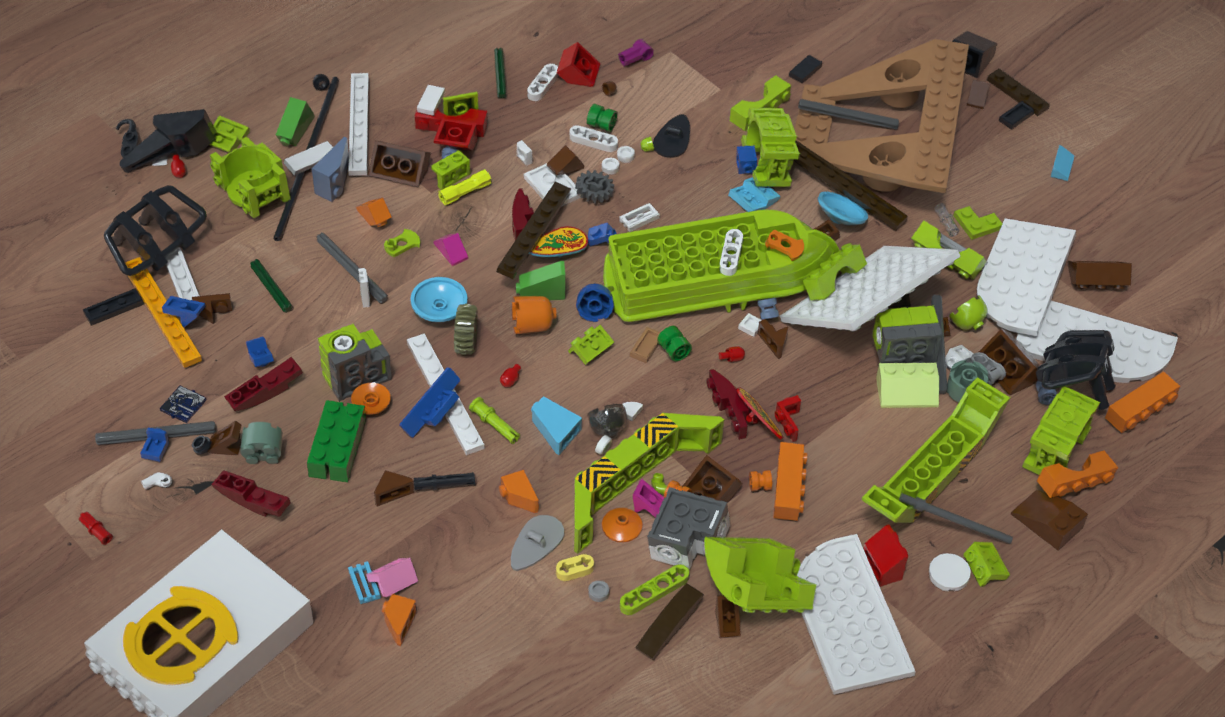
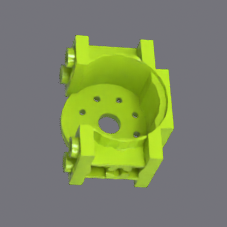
[741,108,799,187]
[210,137,290,218]
[1022,386,1100,475]

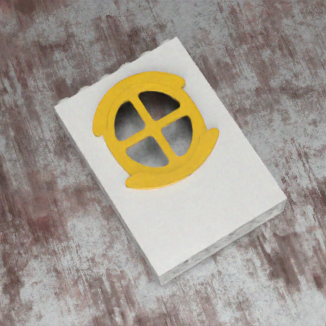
[84,530,313,717]

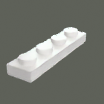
[166,247,199,300]

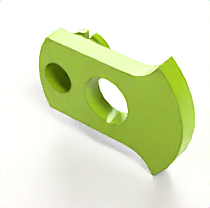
[384,229,420,257]

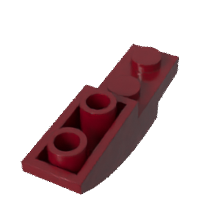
[512,188,534,240]
[224,357,303,411]
[706,369,749,440]
[211,470,291,517]

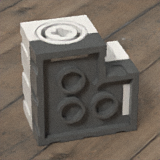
[647,487,730,570]

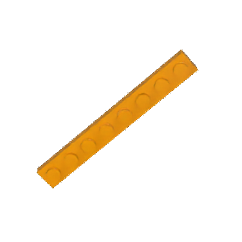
[125,257,202,368]

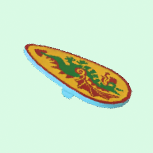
[530,226,588,257]

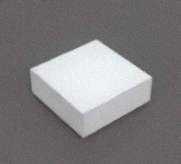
[517,141,532,166]
[738,313,761,337]

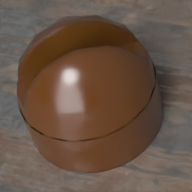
[602,81,617,96]

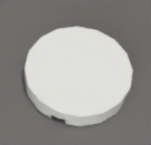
[929,553,971,591]

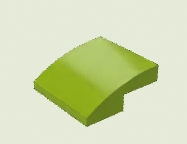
[210,115,250,153]

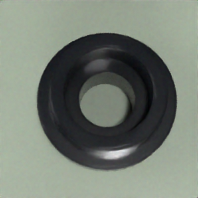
[312,74,330,91]
[192,435,211,455]

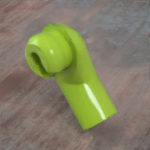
[651,473,667,495]

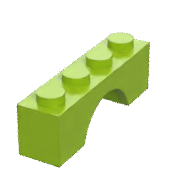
[729,75,791,131]
[911,221,986,280]
[803,243,867,300]

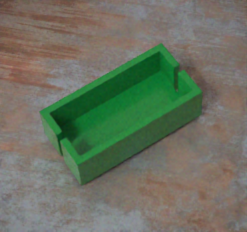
[307,400,366,483]

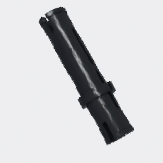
[414,472,475,491]

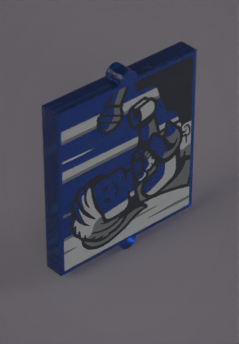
[159,385,207,423]

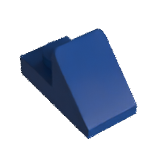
[162,296,205,328]

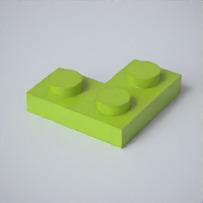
[953,206,1003,240]

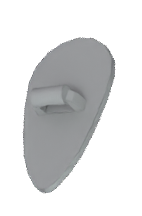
[511,515,564,571]

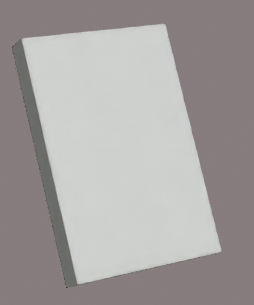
[524,164,581,207]

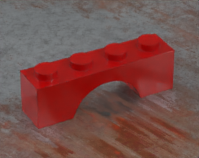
[415,103,488,138]

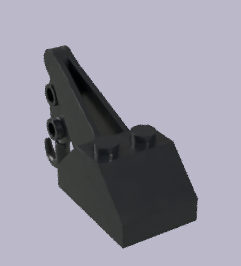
[116,109,217,173]

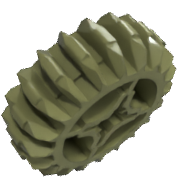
[454,304,478,355]

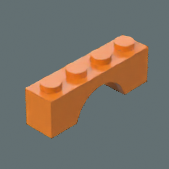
[1036,450,1118,498]

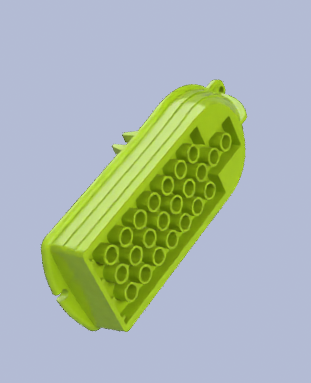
[603,210,840,322]

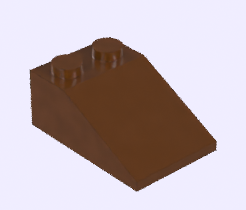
[682,455,743,502]
[1011,490,1088,551]

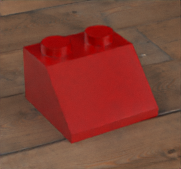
[556,42,601,87]
[434,118,477,151]

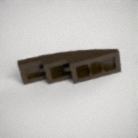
[635,583,704,660]

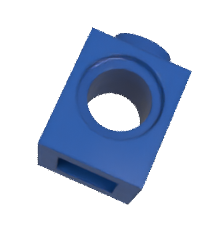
[736,146,757,174]

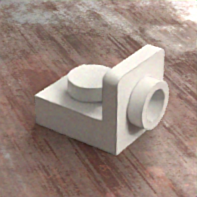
[945,345,974,371]

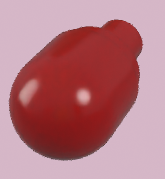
[171,155,186,178]
[718,346,745,362]
[500,364,521,388]

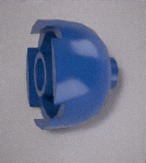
[576,283,614,322]

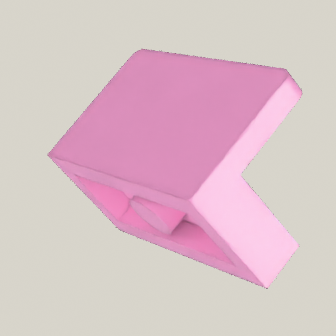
[366,558,418,597]

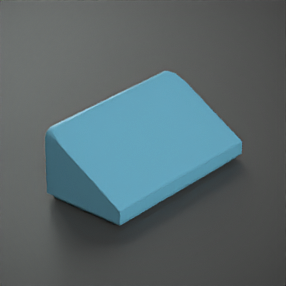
[1051,145,1074,181]

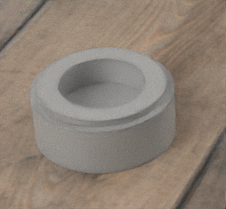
[588,580,609,602]

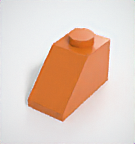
[356,198,392,227]
[499,470,539,513]
[382,594,416,646]

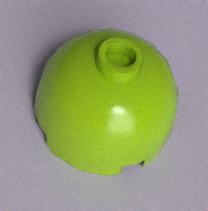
[949,295,988,330]

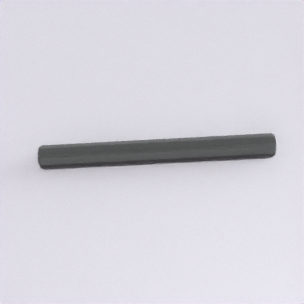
[798,99,899,129]
[316,232,388,303]
[931,295,947,394]
[95,421,216,445]

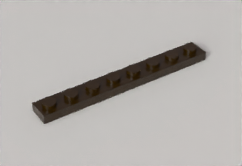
[794,140,908,230]
[496,181,571,279]

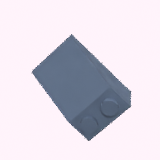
[312,137,349,202]

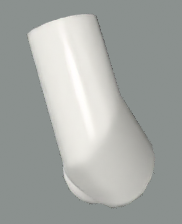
[141,472,172,490]

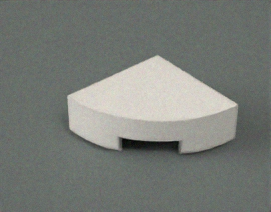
[616,402,643,421]

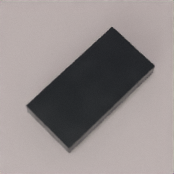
[789,55,823,83]
[999,101,1035,130]

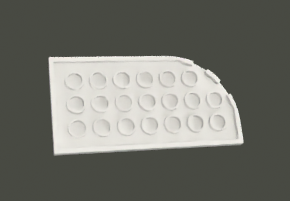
[977,218,1076,336]
[1016,301,1178,383]
[797,534,915,695]

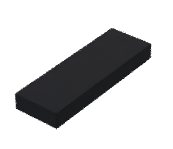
[83,288,144,326]

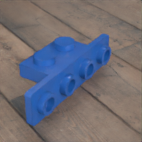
[399,367,460,437]

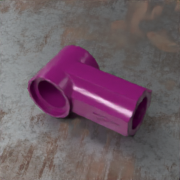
[618,39,654,66]

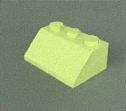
[876,363,939,408]

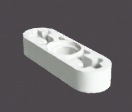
[528,64,559,101]
[570,126,618,152]
[720,229,743,276]

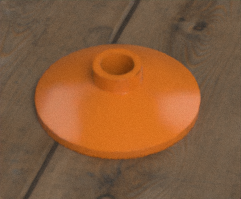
[351,383,391,415]
[602,508,642,542]

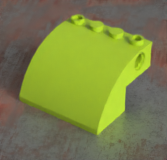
[704,537,817,613]

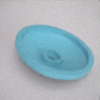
[818,192,868,225]
[411,277,467,322]

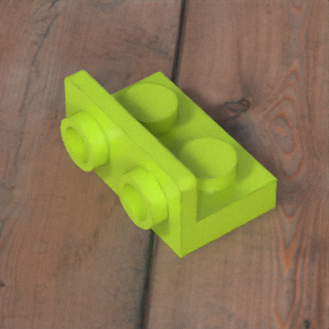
[431,150,470,190]
[568,325,614,365]
[964,542,1010,586]

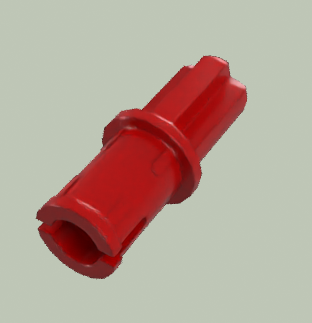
[79,512,113,545]

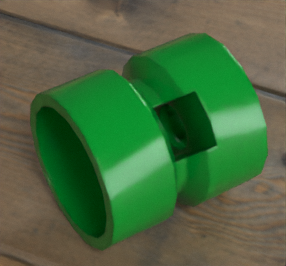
[586,104,618,132]
[657,326,692,362]

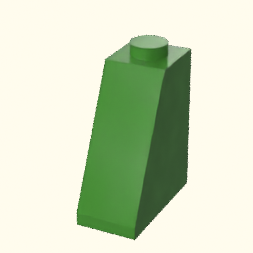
[276,97,315,146]
[516,261,565,300]

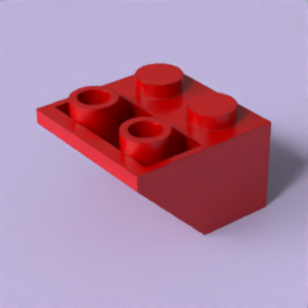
[863,524,908,587]

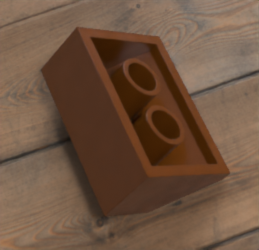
[368,140,431,187]
[1068,261,1132,289]
[978,329,1040,395]

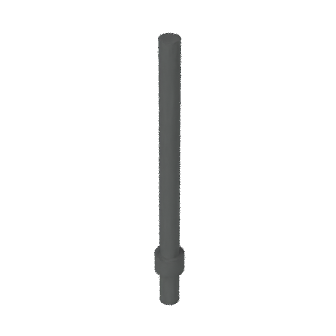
[899,493,1013,544]

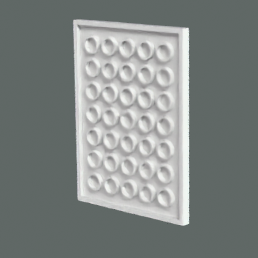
[780,246,960,331]

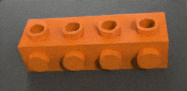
[1105,371,1180,433]
[773,442,807,521]

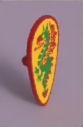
[736,387,783,440]

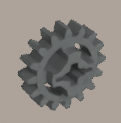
[575,170,615,203]

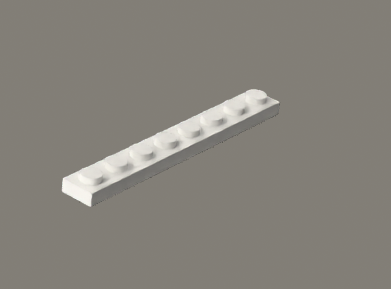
[349,73,369,176]
[407,334,484,455]

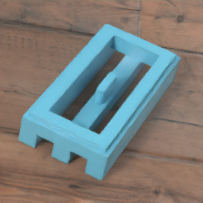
[348,561,380,604]

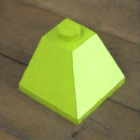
[443,92,478,116]

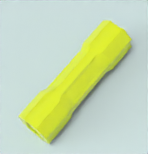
[438,169,491,205]

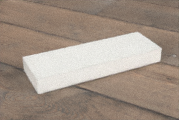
[284,141,333,175]

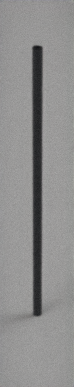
[273,77,339,241]

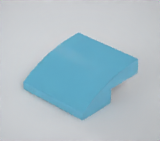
[728,177,781,212]

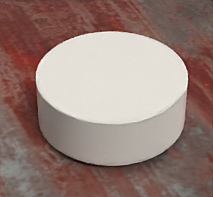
[617,146,635,163]
[602,158,619,174]
[595,435,612,455]

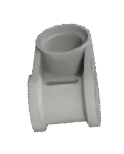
[970,352,1006,385]

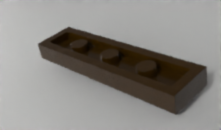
[987,69,1050,116]

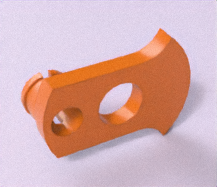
[765,230,804,261]

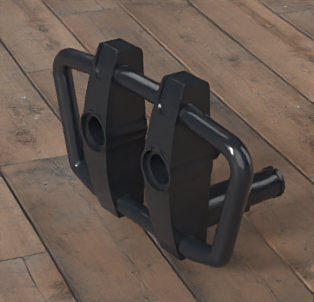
[104,185,207,276]
[1036,330,1116,410]

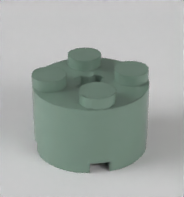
[947,360,988,402]
[240,422,283,464]

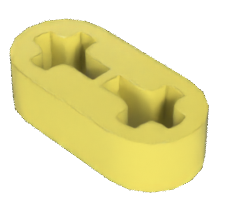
[556,554,594,581]

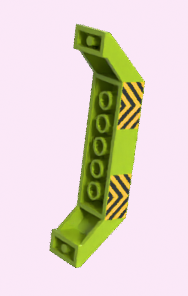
[862,377,1010,523]
[574,413,724,554]

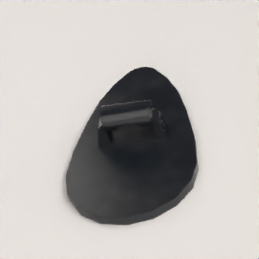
[653,114,690,158]

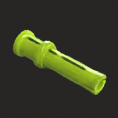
[469,397,520,444]

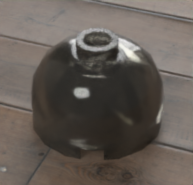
[587,404,628,439]

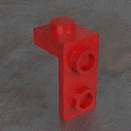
[774,395,801,442]

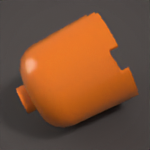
[512,296,556,334]

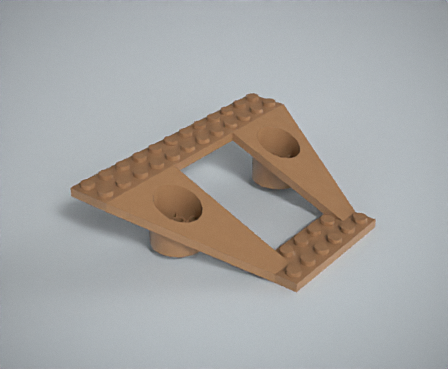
[794,39,969,193]

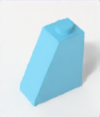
[531,396,582,455]

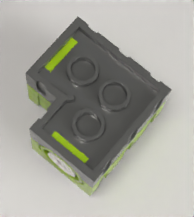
[872,305,942,363]
[318,324,392,402]

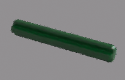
[494,48,506,98]
[250,259,292,313]

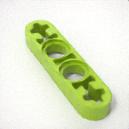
[620,564,689,615]

